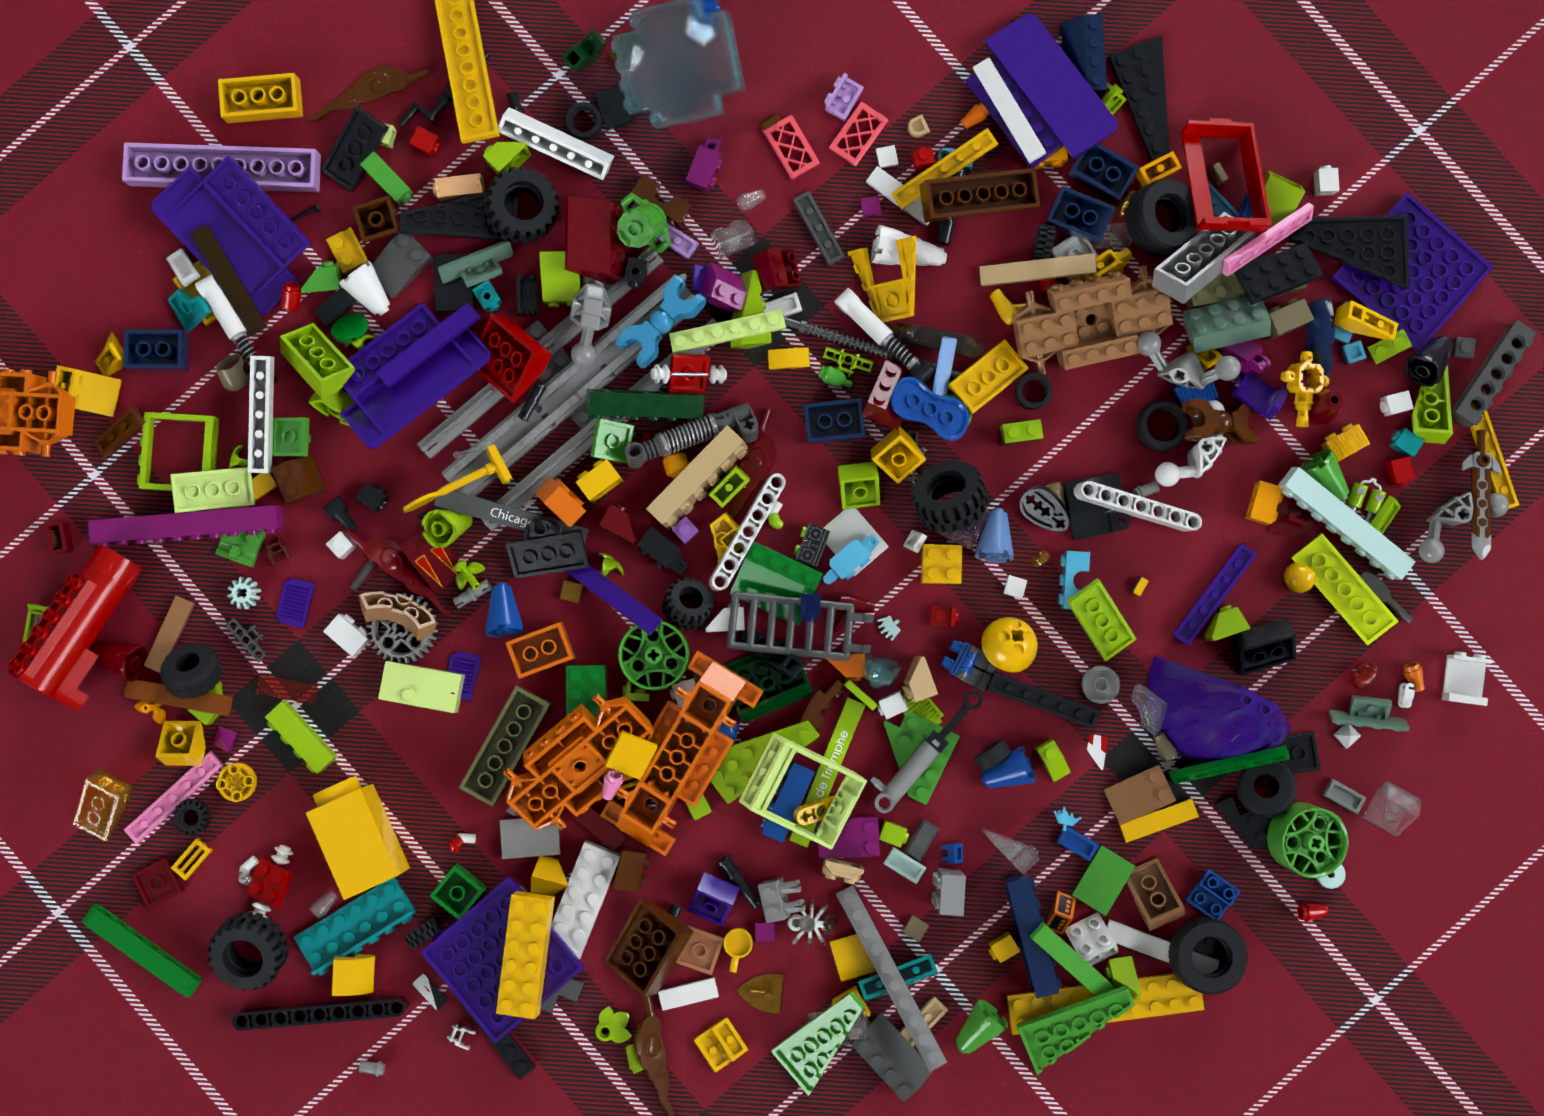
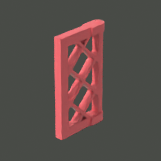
[829,101,889,167]
[763,114,820,180]

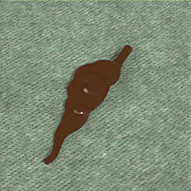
[307,65,430,122]
[634,996,674,1116]

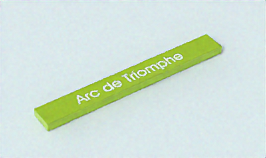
[789,697,865,847]

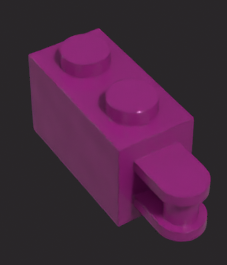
[686,135,723,193]
[1217,340,1271,374]

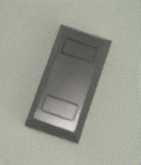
[904,819,940,862]

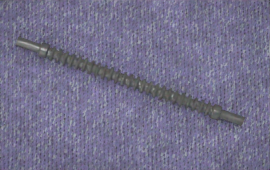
[784,317,962,378]

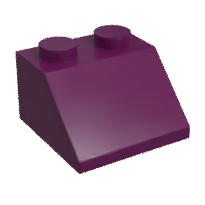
[700,262,747,313]

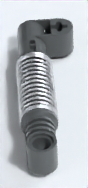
[625,402,759,469]

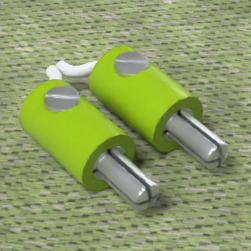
[1347,478,1387,524]

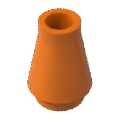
[960,103,990,129]
[1403,662,1425,692]

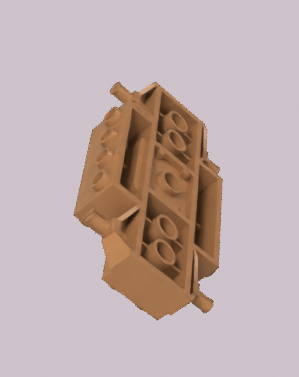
[1012,266,1173,374]

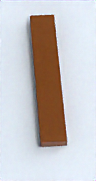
[123,680,233,717]

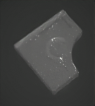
[1131,683,1168,736]

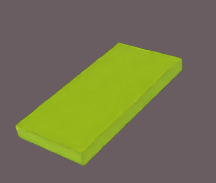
[1066,578,1137,661]

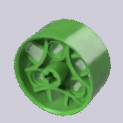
[618,621,690,690]
[1267,802,1349,878]

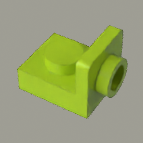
[1101,82,1127,115]
[623,681,651,701]

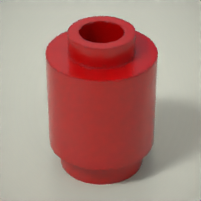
[280,282,301,312]

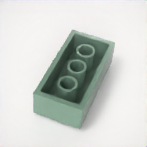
[1183,296,1271,354]

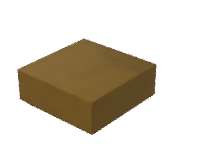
[560,580,583,603]

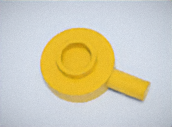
[724,928,753,973]

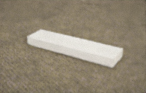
[866,166,930,227]

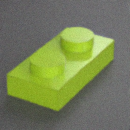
[1367,329,1412,364]

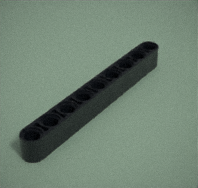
[232,996,409,1031]

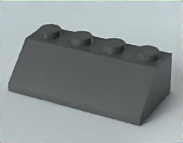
[851,1012,933,1102]

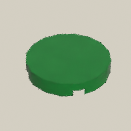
[331,313,369,343]

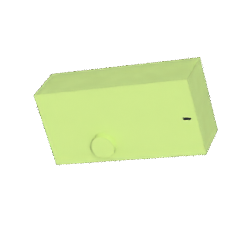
[378,661,465,713]

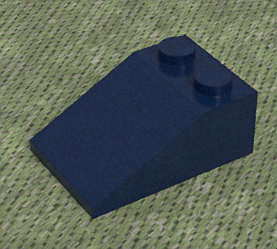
[1046,186,1116,243]

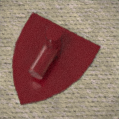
[1268,497,1316,537]

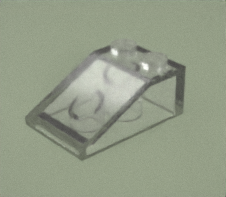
[710,219,755,259]

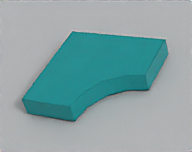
[167,289,211,332]

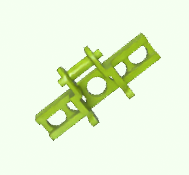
[823,346,874,377]

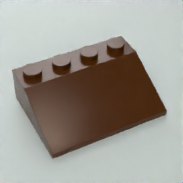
[604,898,694,997]

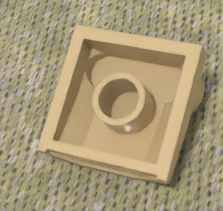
[822,858,864,884]

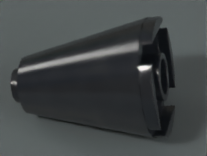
[1404,336,1453,387]

